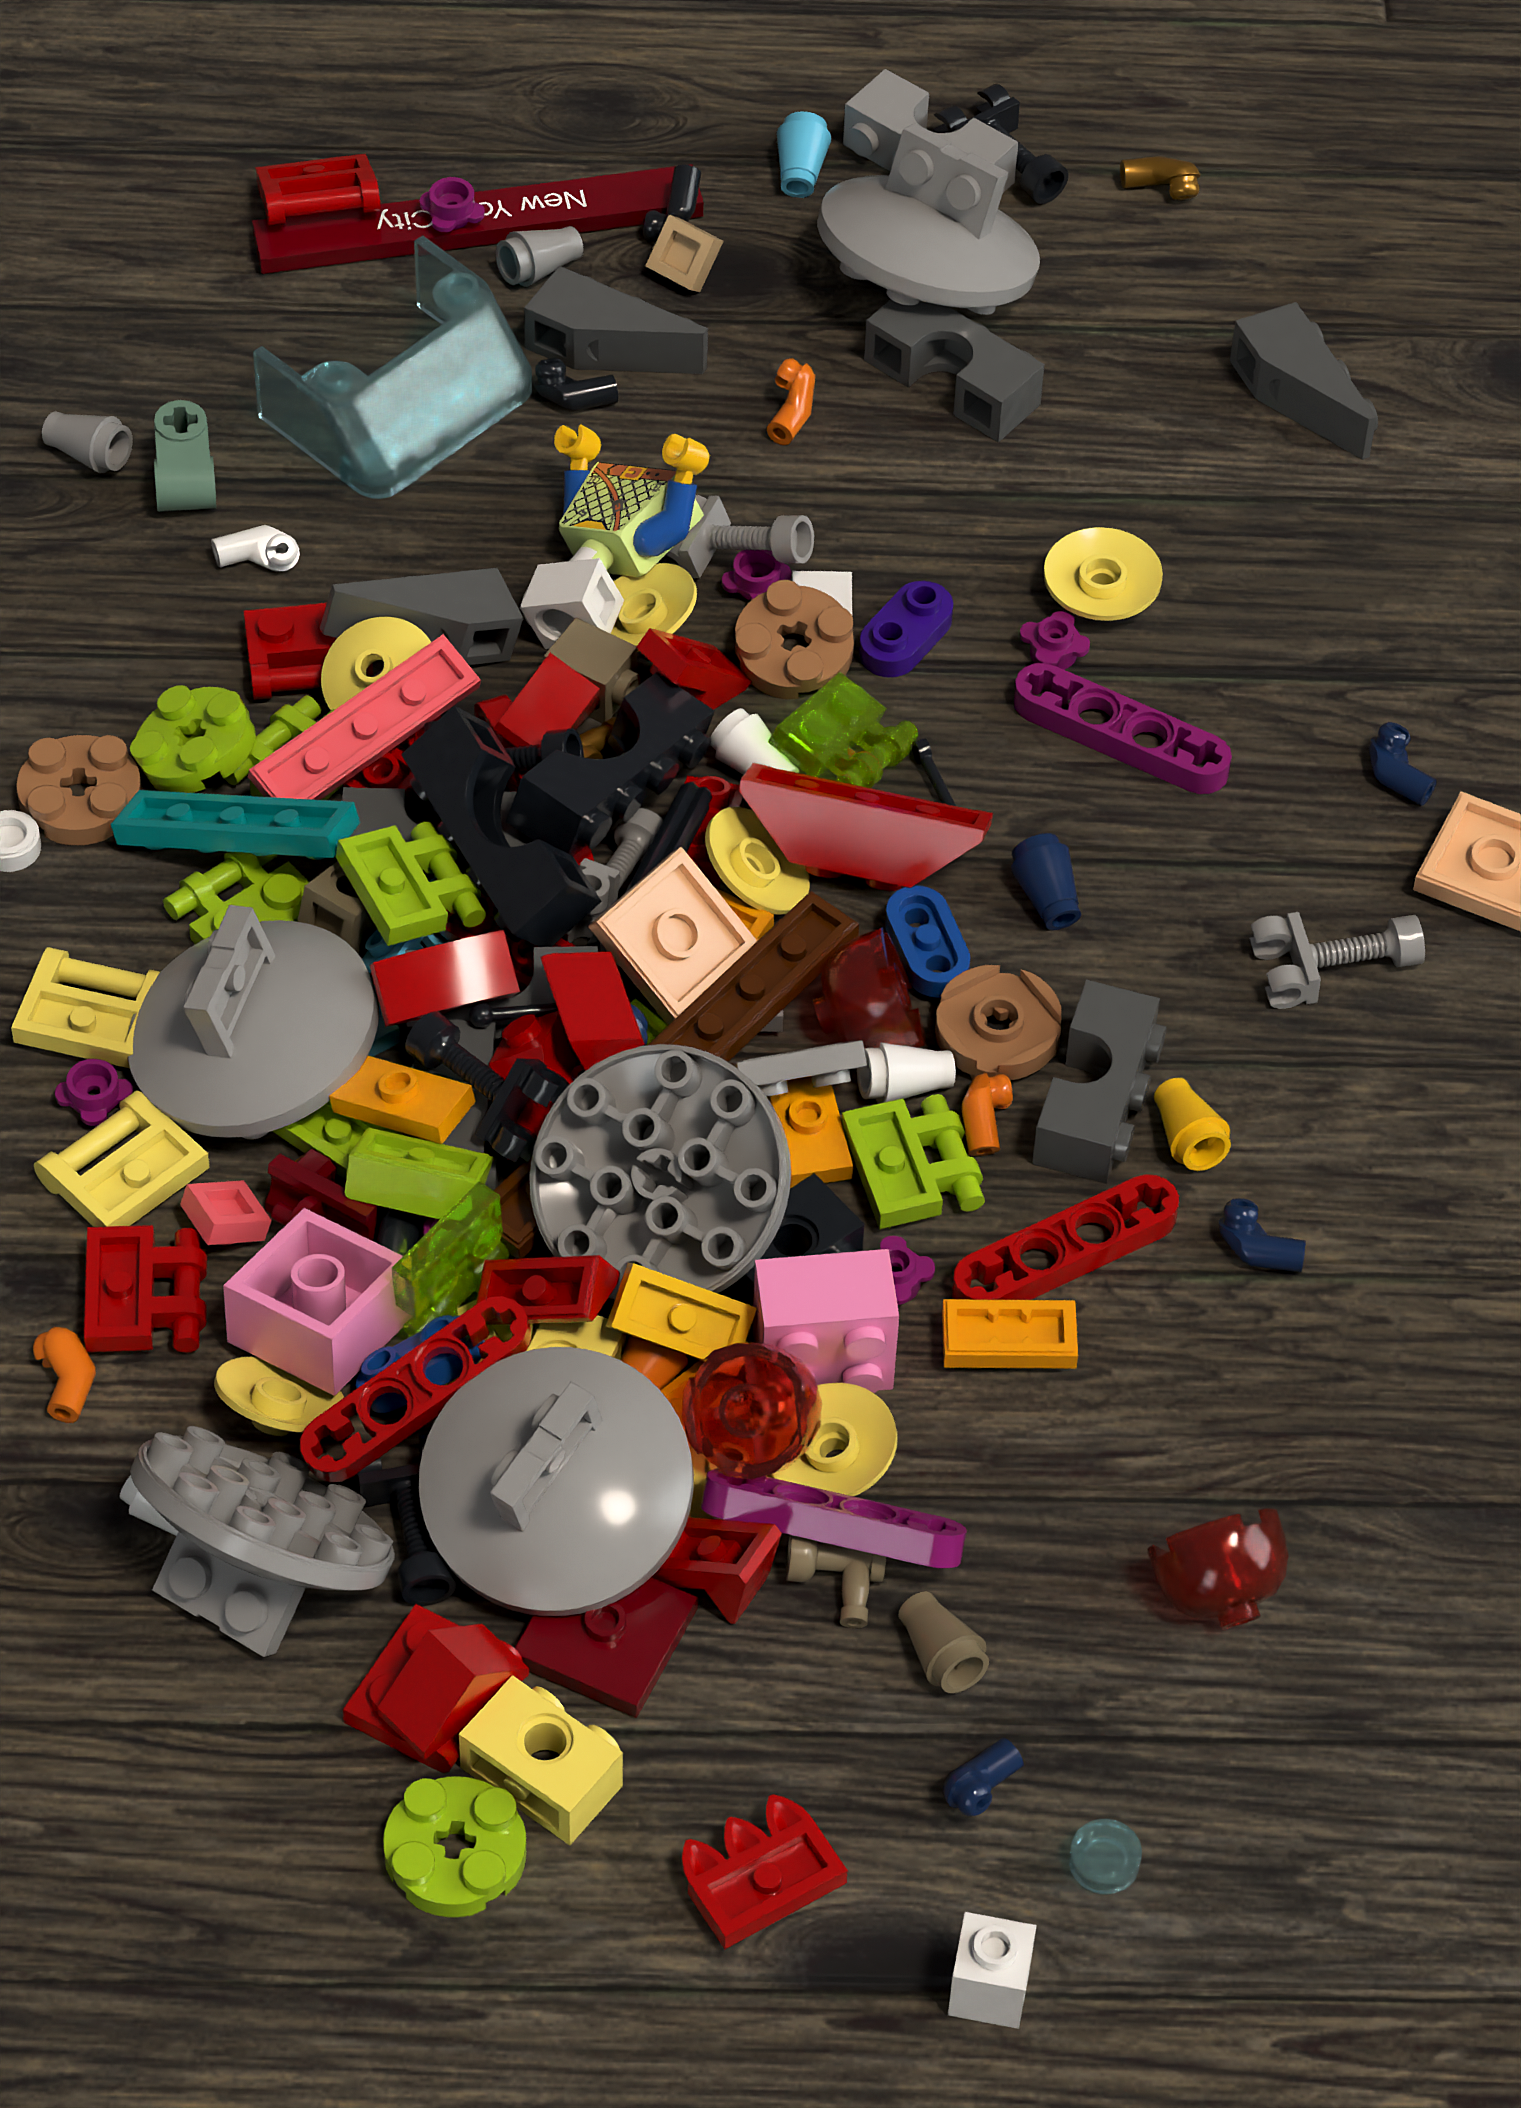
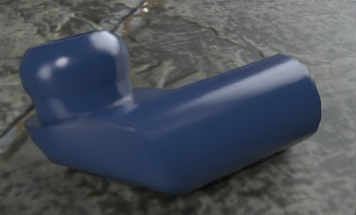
[1368,722,1437,806]
[1219,1198,1306,1273]
[943,1737,1024,1817]

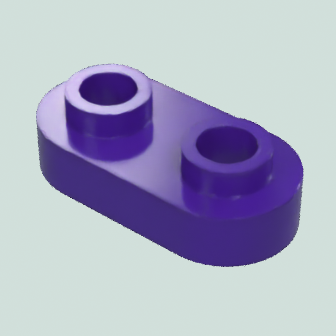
[859,581,953,678]

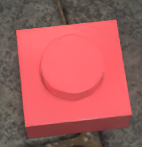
[180,1180,272,1245]

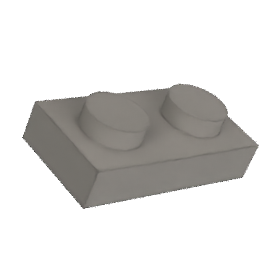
[730,1040,867,1097]

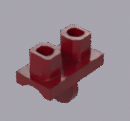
[264,1149,383,1241]

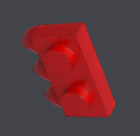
[682,1794,848,1950]

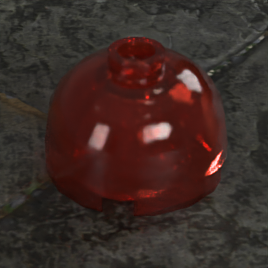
[813,928,925,1048]
[681,1341,822,1479]
[1147,1508,1289,1629]

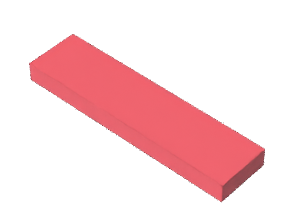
[248,634,481,800]

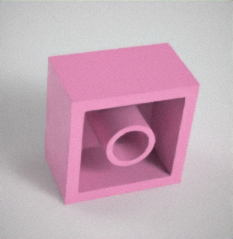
[223,1208,414,1396]
[752,1249,899,1401]

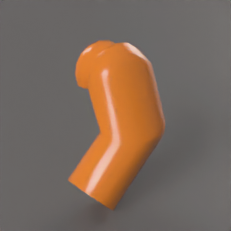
[767,358,815,445]
[961,1073,1013,1156]
[33,1327,96,1423]

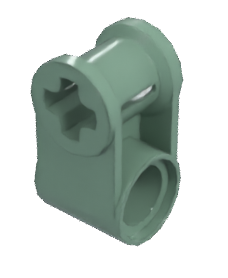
[154,400,216,512]

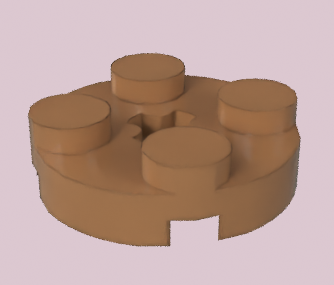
[735,580,854,699]
[17,735,142,845]
[935,965,1061,1080]

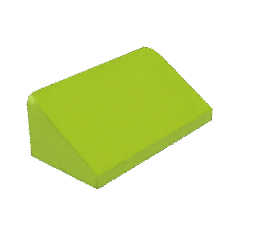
[345,1128,493,1225]

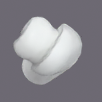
[211,525,300,571]

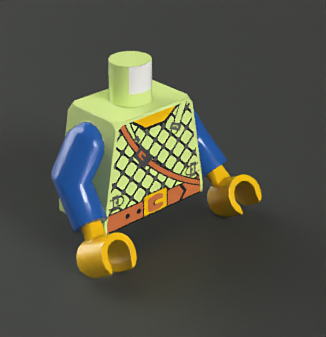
[554,424,709,577]

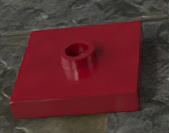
[515,1577,698,1718]

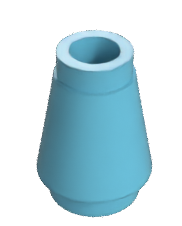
[777,111,831,198]

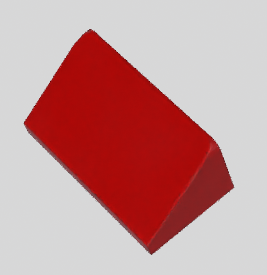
[540,952,645,1071]
[476,1255,620,1325]

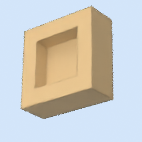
[645,215,724,292]

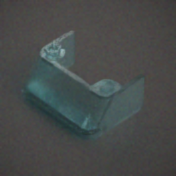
[253,235,532,499]

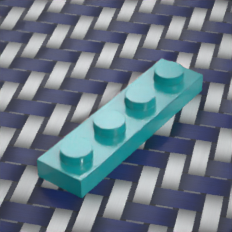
[111,790,360,860]

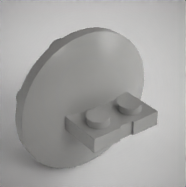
[817,123,1040,315]
[128,905,379,1139]
[530,1044,791,1301]
[419,1347,694,1616]
[130,1426,395,1657]

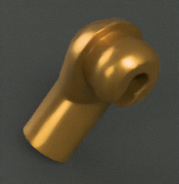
[1120,156,1200,200]

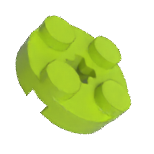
[130,685,256,793]
[383,1776,526,1917]

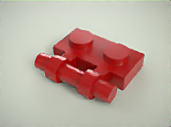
[84,1225,207,1353]

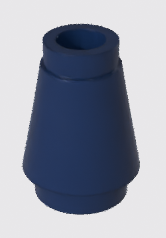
[1011,833,1081,930]

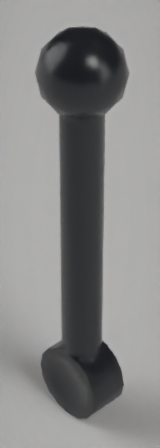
[912,738,956,806]
[469,1003,558,1028]

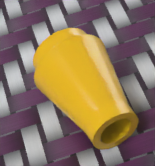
[1154,1078,1231,1171]

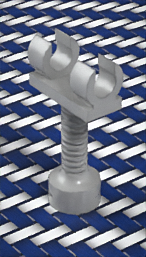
[662,495,814,578]
[564,808,663,952]
[1249,912,1425,1009]

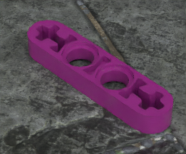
[1014,663,1232,794]
[701,1469,967,1568]

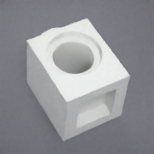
[520,558,624,649]
[948,1912,1037,2029]

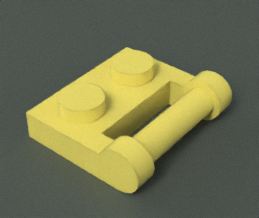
[11,947,160,1068]
[34,1090,210,1227]

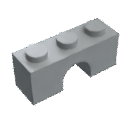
[843,69,1018,193]

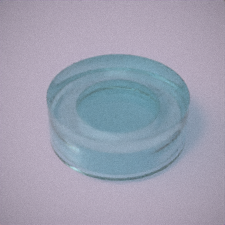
[1069,1819,1142,1894]

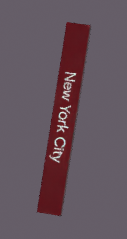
[252,164,704,274]

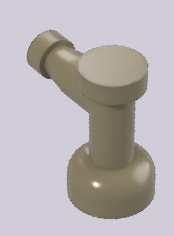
[786,1535,886,1628]

